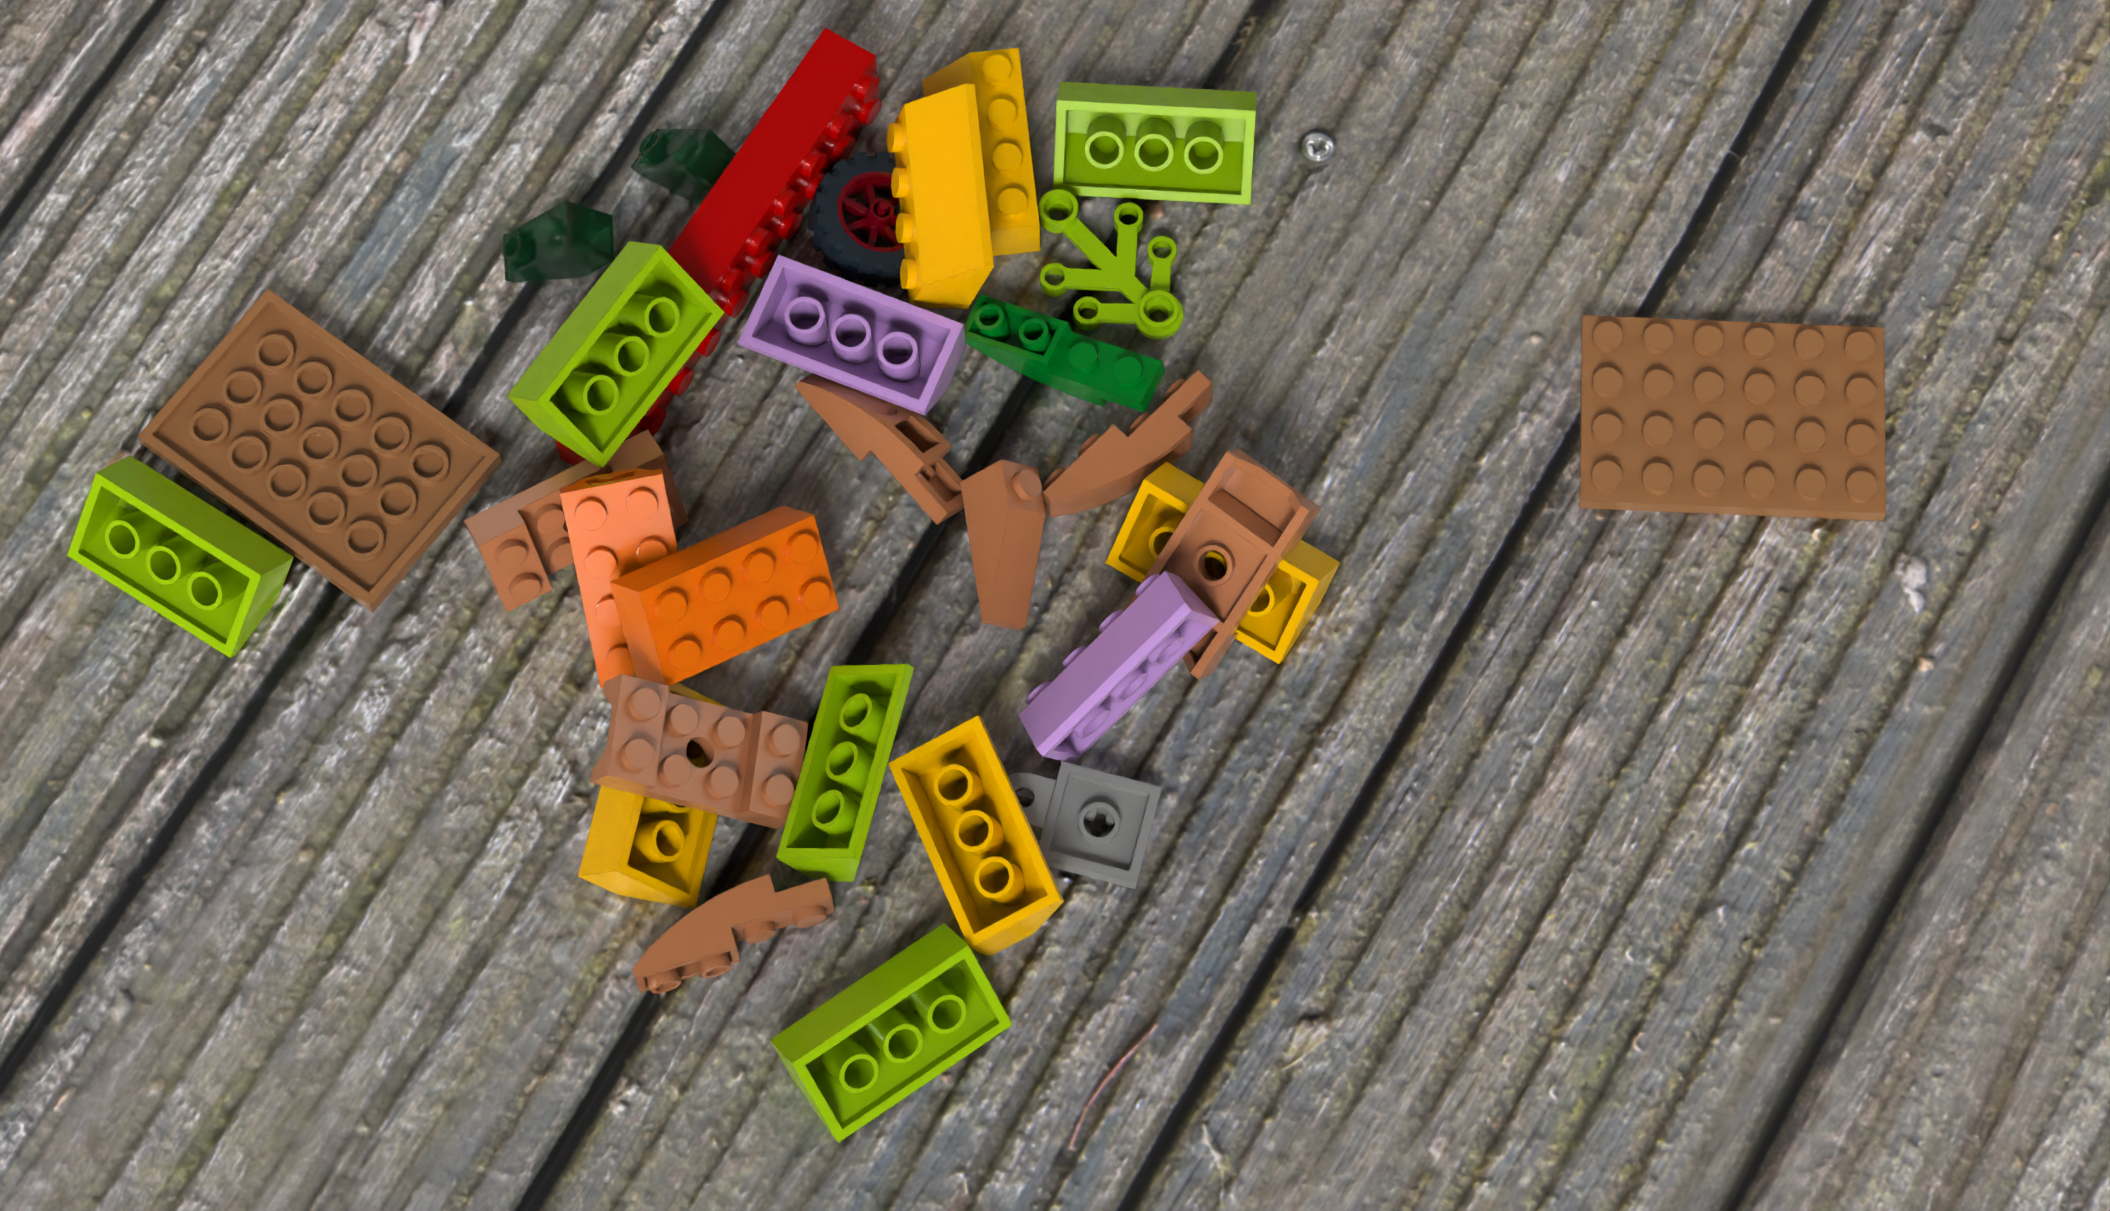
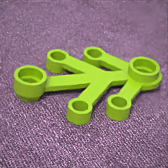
[1039,189,1183,339]

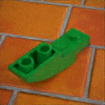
[964,294,1166,413]

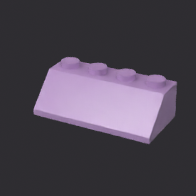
[738,254,966,416]
[1018,571,1220,764]

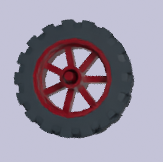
[808,152,905,288]

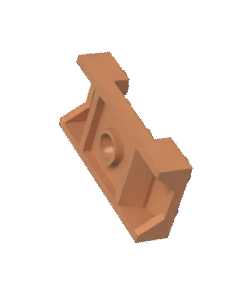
[464,429,689,612]
[1123,449,1321,679]
[590,674,808,829]

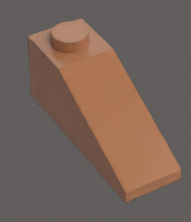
[960,459,1046,630]

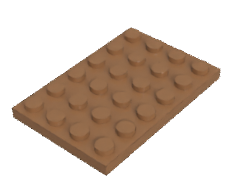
[137,289,502,613]
[1579,315,1886,521]

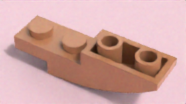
[1043,370,1213,518]
[795,373,964,525]
[632,874,835,994]

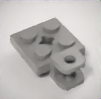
[1008,761,1162,889]

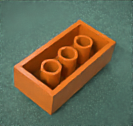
[609,505,839,686]

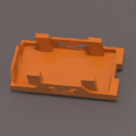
[559,468,678,688]

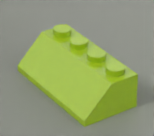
[1053,82,1257,205]
[506,241,724,468]
[67,455,294,658]
[776,664,914,882]
[770,923,1013,1143]

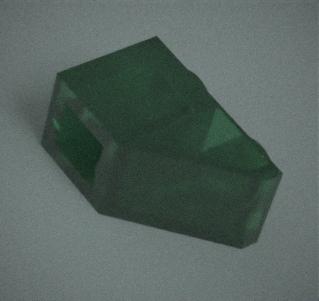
[631,129,736,205]
[502,200,614,283]

